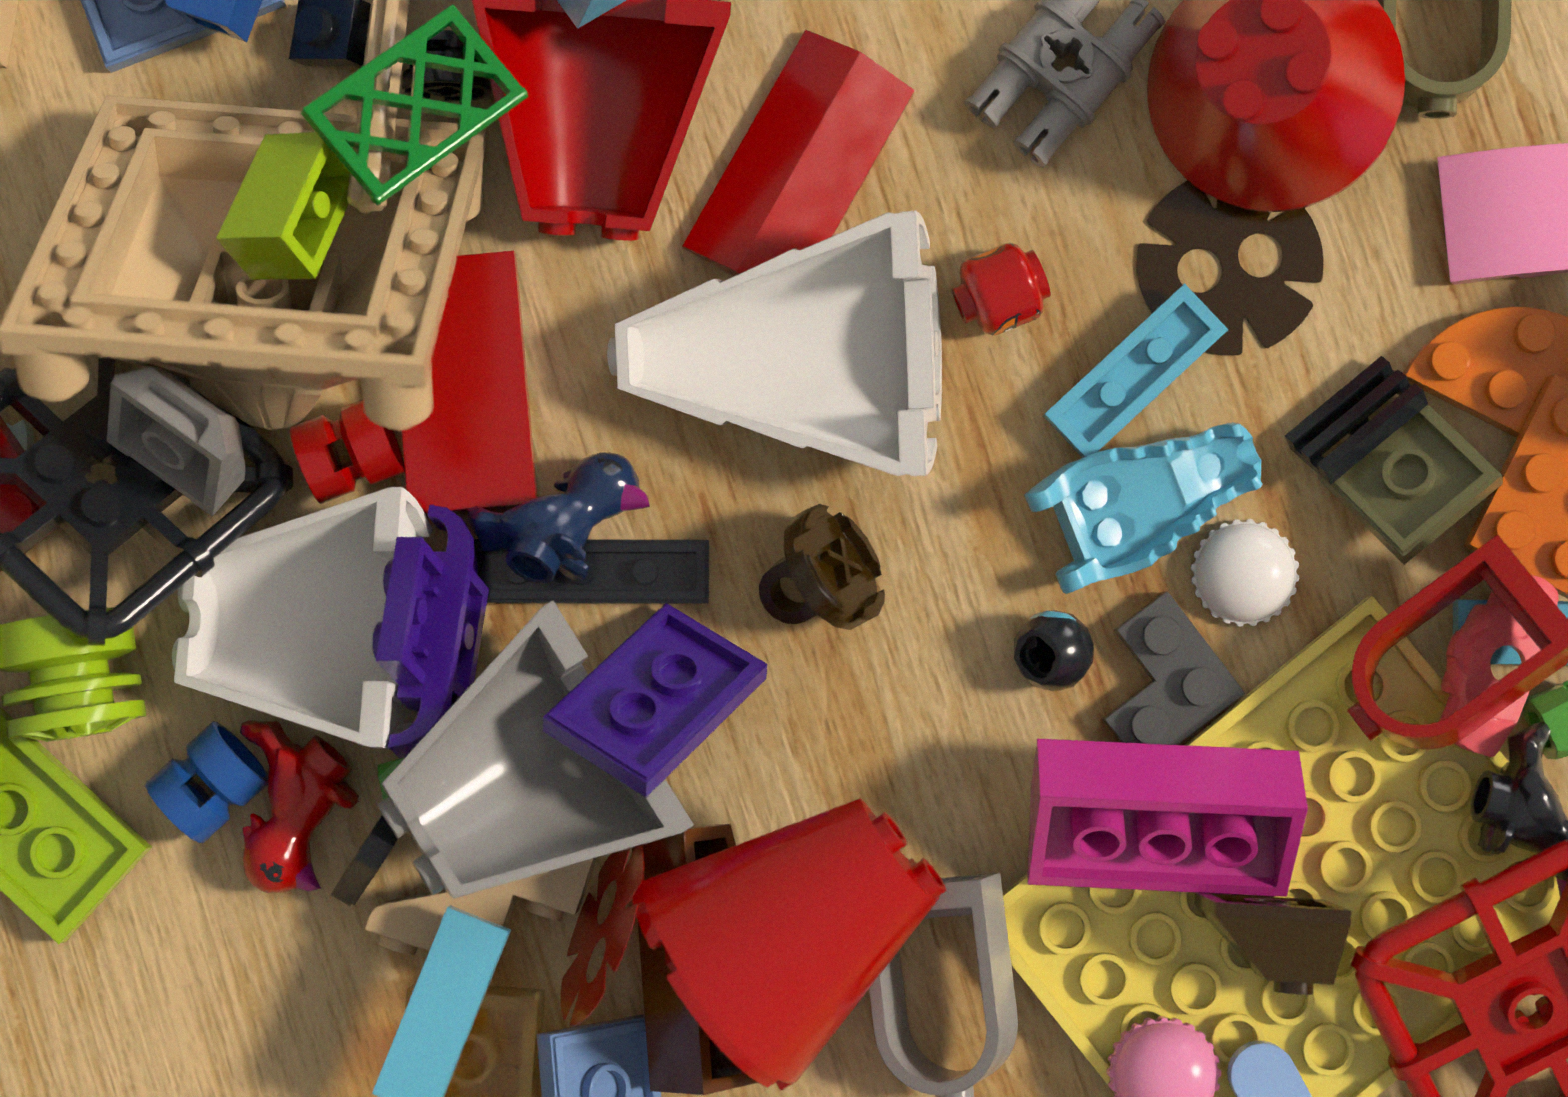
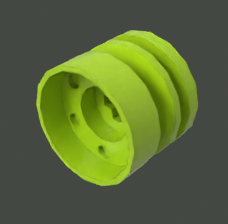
[0,607,147,742]

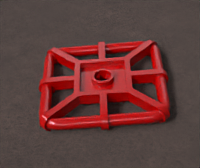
[1350,839,1568,1097]

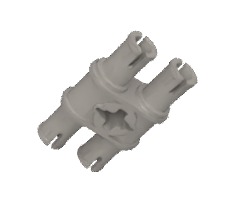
[964,0,1165,168]

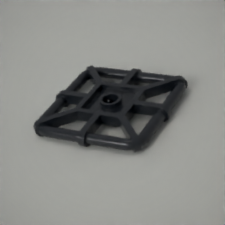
[0,356,293,646]

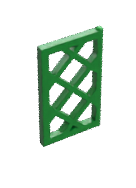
[300,4,528,205]

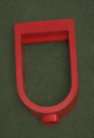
[1347,534,1568,750]

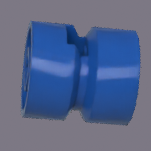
[145,721,268,843]

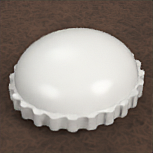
[1191,519,1299,626]

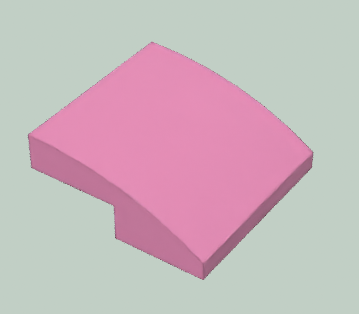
[1437,143,1568,285]

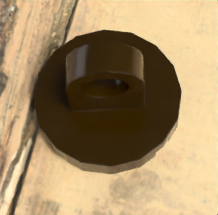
[759,504,885,630]

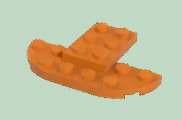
[1403,307,1568,599]

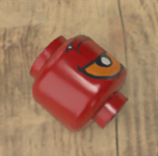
[952,243,1051,336]

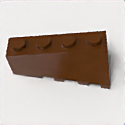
[632,824,758,1095]

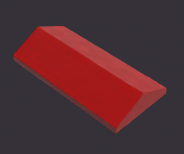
[682,29,915,276]

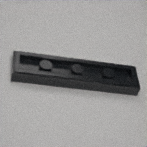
[474,539,710,604]

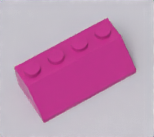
[1027,738,1308,897]

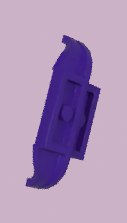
[372,504,489,758]

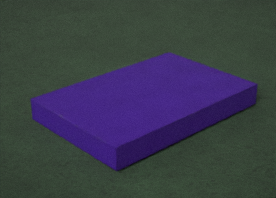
[543,603,768,797]

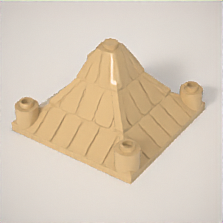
[0,95,487,431]

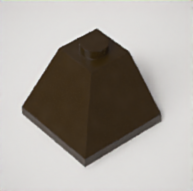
[1194,892,1352,995]

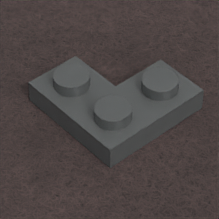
[1102,591,1245,745]

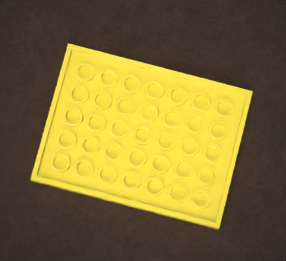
[1003,596,1560,1097]

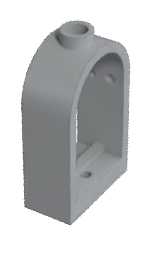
[869,873,1018,1097]

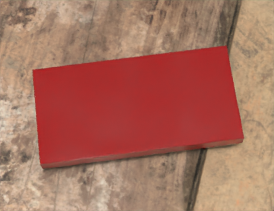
[402,250,538,515]

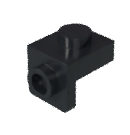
[289,0,371,69]

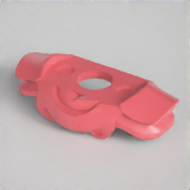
[1440,575,1559,757]

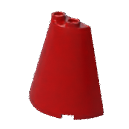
[472,0,731,241]
[632,798,946,1091]

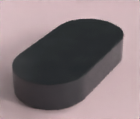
[331,815,398,906]

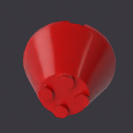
[1147,0,1405,212]

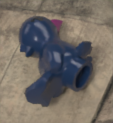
[467,452,650,584]

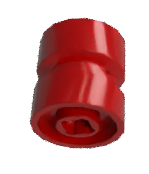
[290,399,405,504]

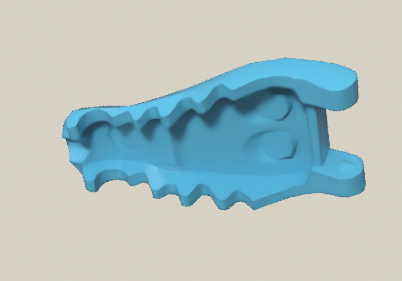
[1024,422,1262,594]

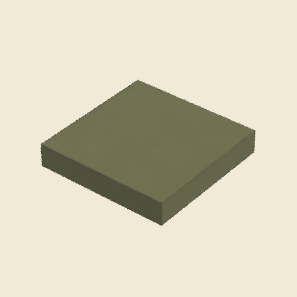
[1317,405,1503,565]

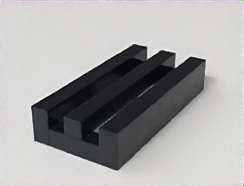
[1285,356,1428,485]

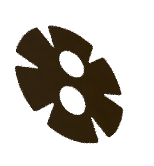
[1137,181,1324,355]

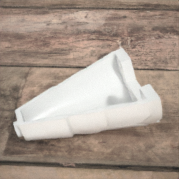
[607,211,942,476]

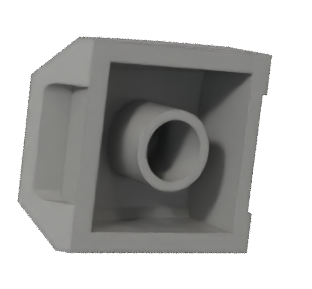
[107,368,246,516]

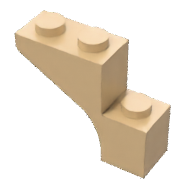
[365,857,597,955]

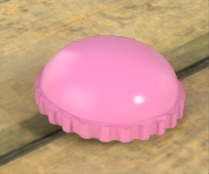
[1106,1016,1221,1097]

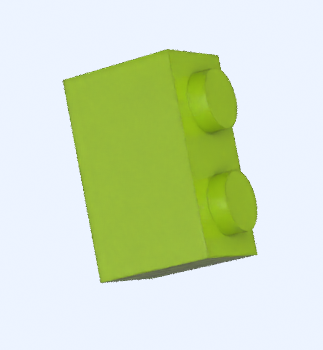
[216,132,350,280]

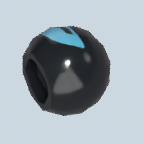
[1014,610,1094,691]

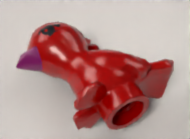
[240,720,359,894]

